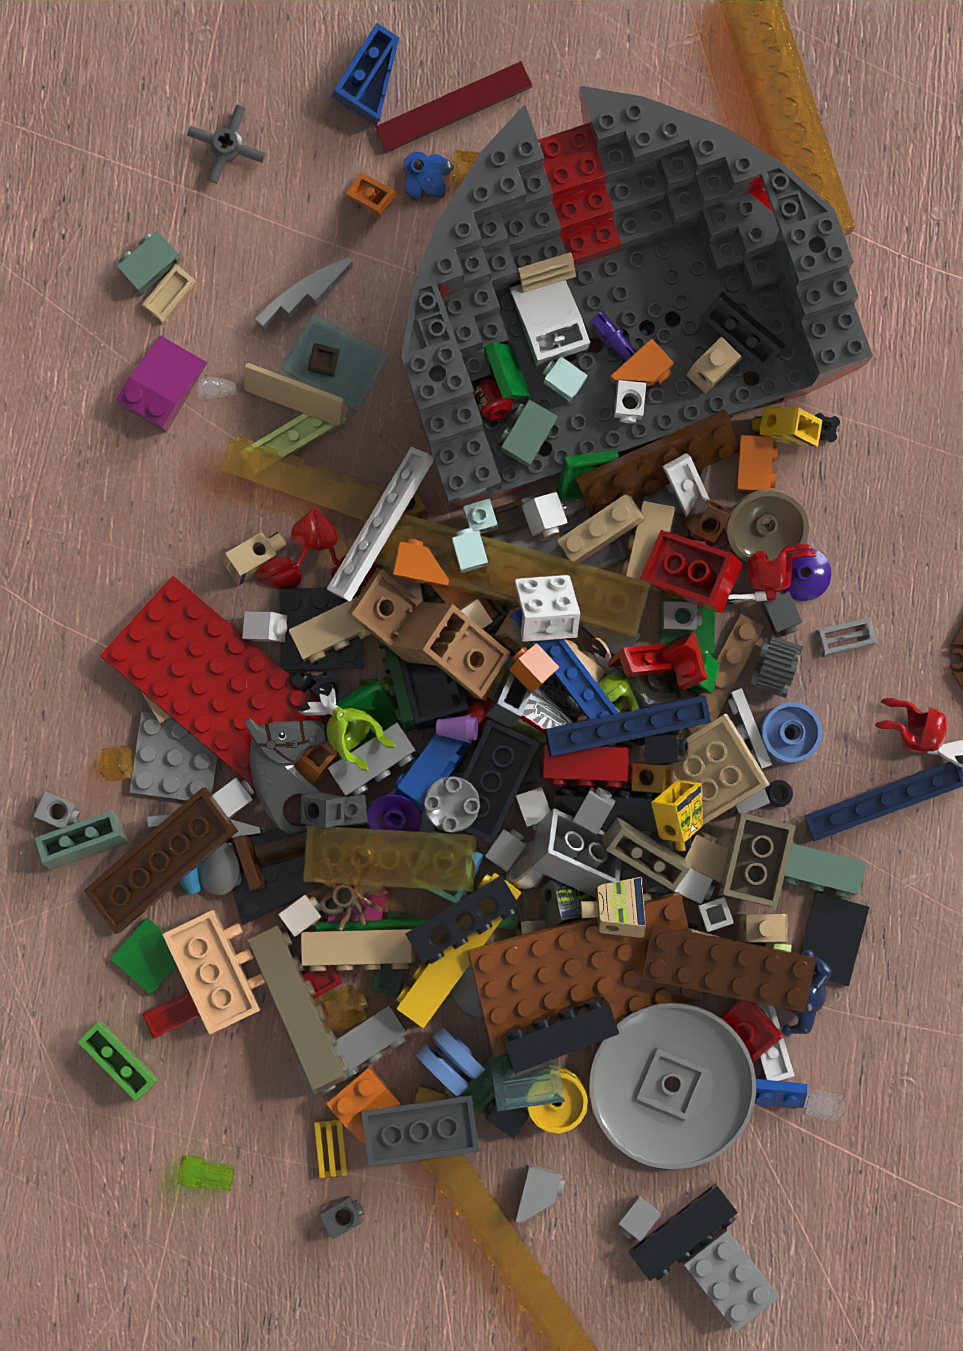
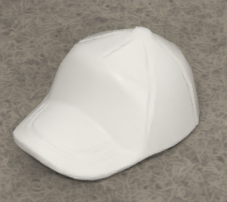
[506,840,545,889]

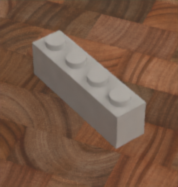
[296,1005,408,1095]

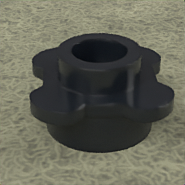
[815,413,840,443]

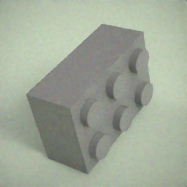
[328,723,417,797]
[531,809,622,898]
[683,1228,780,1332]

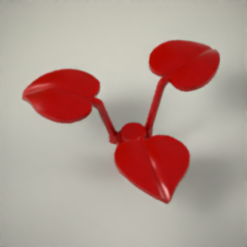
[255,507,376,589]

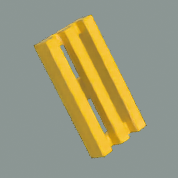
[314,1119,348,1178]

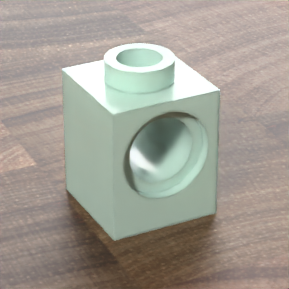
[543,357,588,402]
[463,498,498,535]
[452,528,488,573]

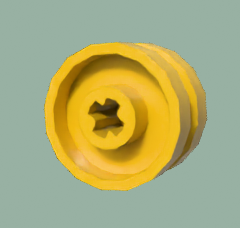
[525,1066,588,1133]

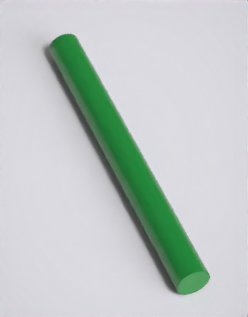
[316,918,426,932]

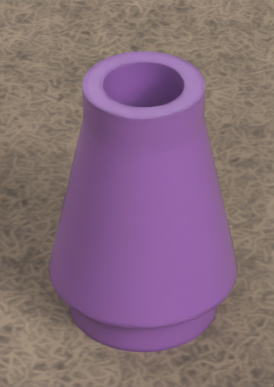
[436,715,478,742]

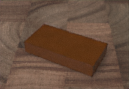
[233,835,266,891]

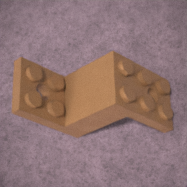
[347,569,511,698]

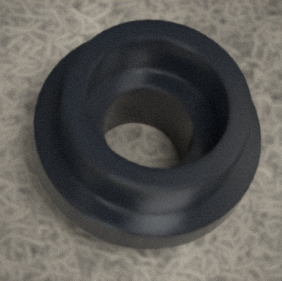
[766,780,793,807]

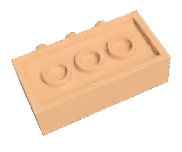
[162,910,266,1035]

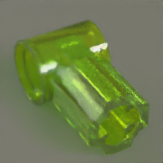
[177,1155,235,1191]

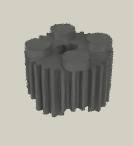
[750,636,803,698]

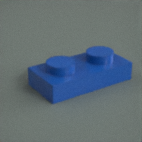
[755,1079,808,1109]

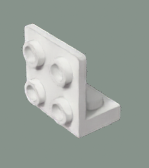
[515,575,580,642]

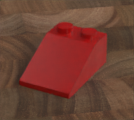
[639,530,743,614]

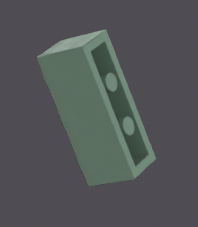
[35,810,128,871]
[783,844,867,898]

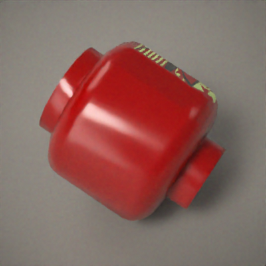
[474,377,513,420]

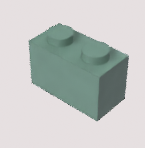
[117,231,182,295]
[499,400,558,467]

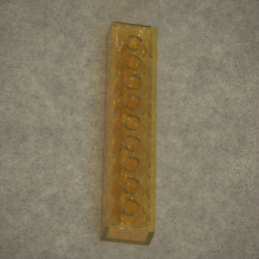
[719,0,855,236]
[372,514,651,639]

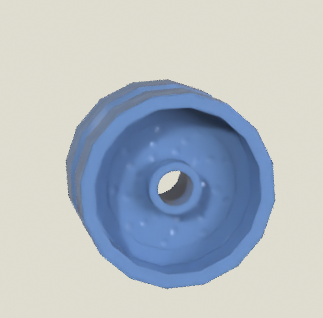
[759,702,822,764]
[415,1027,486,1097]

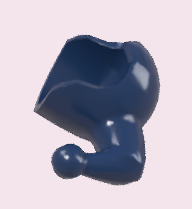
[781,950,831,1037]

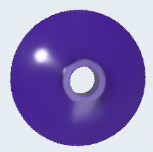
[783,548,831,601]
[367,794,422,843]

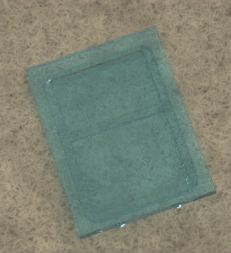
[282,313,389,411]
[488,1044,565,1111]

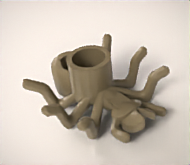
[316,859,388,931]

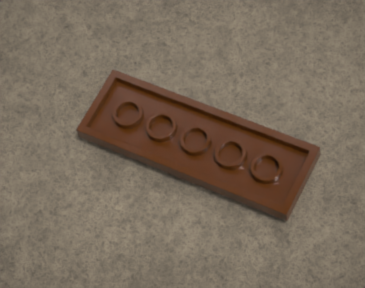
[575,409,739,518]
[84,788,238,934]
[641,923,816,1013]

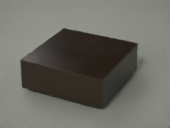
[307,343,340,377]

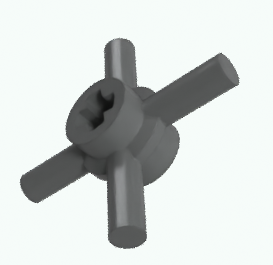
[187,105,266,184]

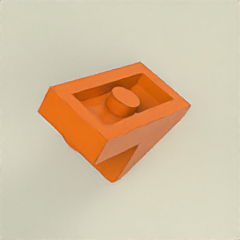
[345,173,397,220]

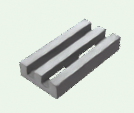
[817,617,877,657]

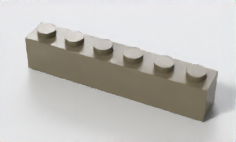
[248,925,349,1093]

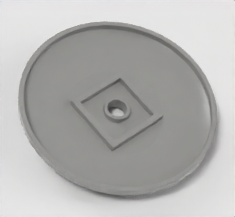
[589,1002,756,1169]

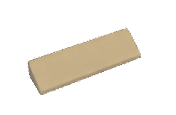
[244,363,348,426]

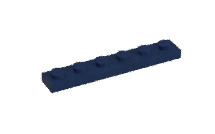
[544,696,711,756]
[804,762,963,842]

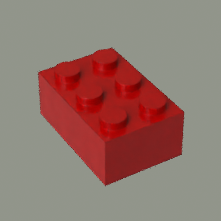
[543,745,631,788]

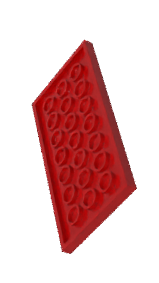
[100,576,332,789]

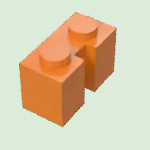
[735,435,778,494]

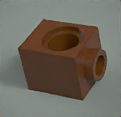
[683,495,730,543]

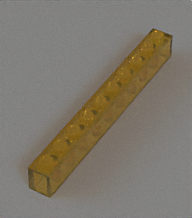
[421,1154,598,1351]

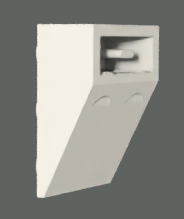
[509,280,590,366]

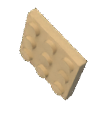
[673,714,770,826]

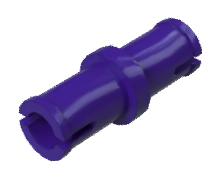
[589,310,637,363]

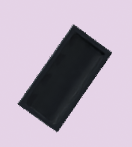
[398,656,469,731]

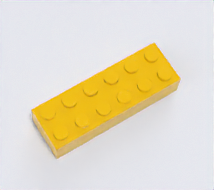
[396,873,522,1029]

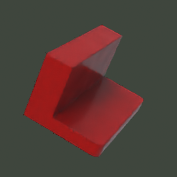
[607,644,674,677]

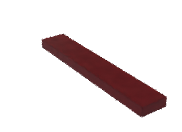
[375,61,532,153]

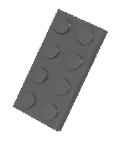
[361,1095,480,1167]

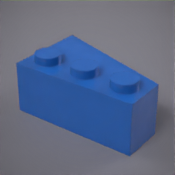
[331,22,399,126]
[394,717,473,815]

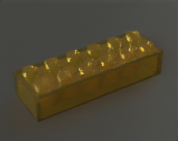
[304,826,477,892]

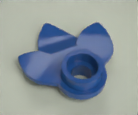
[404,152,453,200]

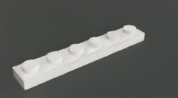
[327,447,434,601]

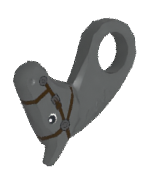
[245,718,327,835]

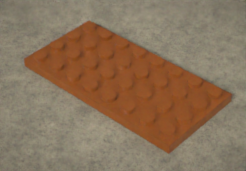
[467,892,704,1057]

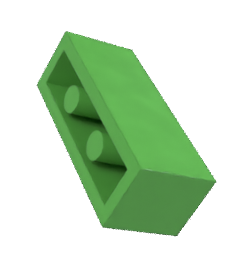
[78,1021,159,1101]

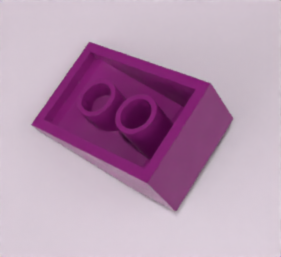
[116,336,207,432]

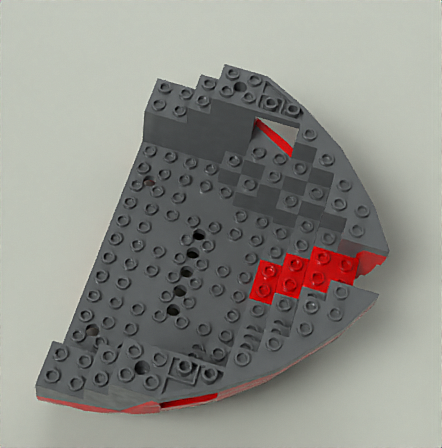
[401,86,873,507]

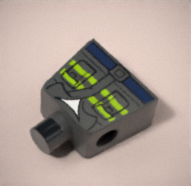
[539,878,596,928]

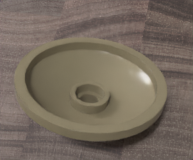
[727,489,809,562]

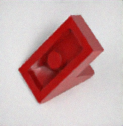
[663,631,707,690]

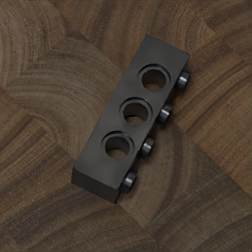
[405,875,519,964]

